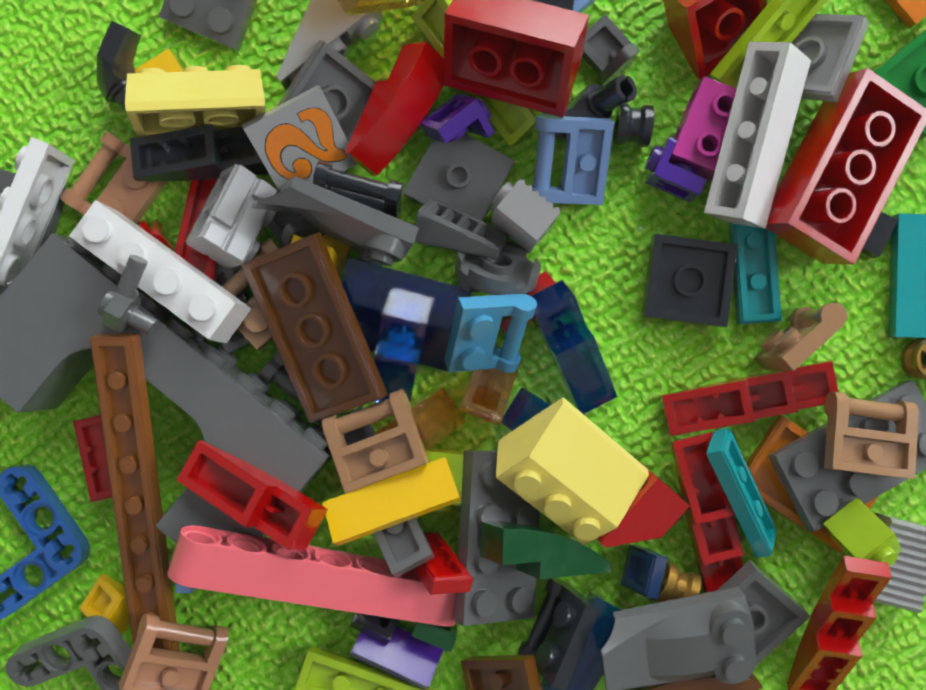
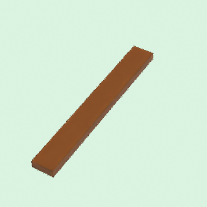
[90,333,180,652]

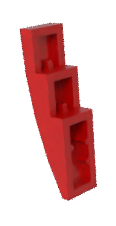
[662,360,839,436]
[671,432,744,593]
[787,556,892,690]

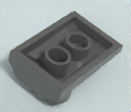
[252,176,419,268]
[601,586,756,690]

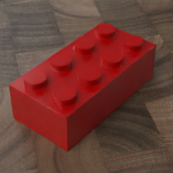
[766,68,926,265]

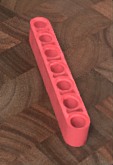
[167,525,456,627]

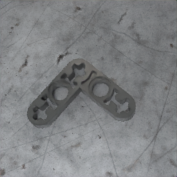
[5,616,131,690]

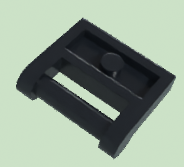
[313,161,404,220]
[517,578,600,690]

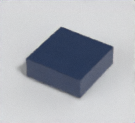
[621,544,668,599]

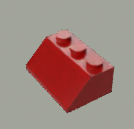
[443,0,589,118]

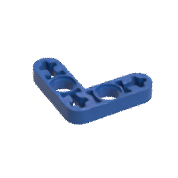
[0,465,90,620]

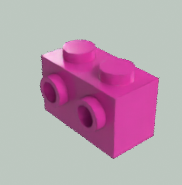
[668,76,737,181]

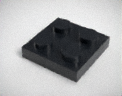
[641,234,738,328]

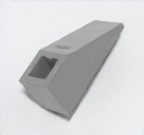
[276,0,383,91]

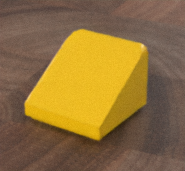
[79,574,130,634]

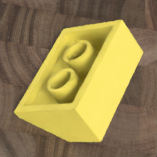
[125,65,265,137]
[496,398,649,546]

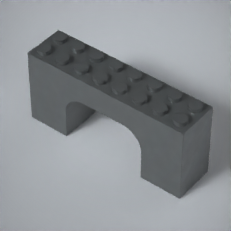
[0,233,332,543]

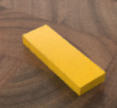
[322,457,461,547]

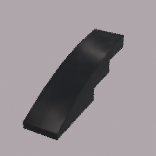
[130,124,269,181]

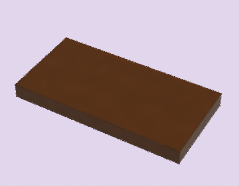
[241,232,388,424]

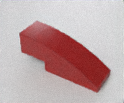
[344,41,444,176]
[177,440,328,551]

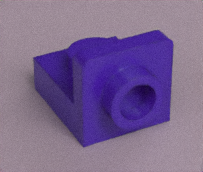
[420,94,495,144]
[644,137,707,203]

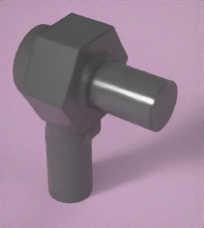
[97,255,159,336]

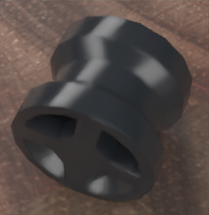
[613,103,654,147]

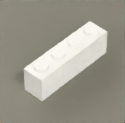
[704,42,811,229]
[69,200,251,343]

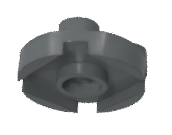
[455,241,541,295]

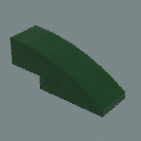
[480,521,611,580]

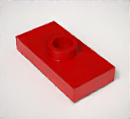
[73,415,112,502]
[414,532,473,595]

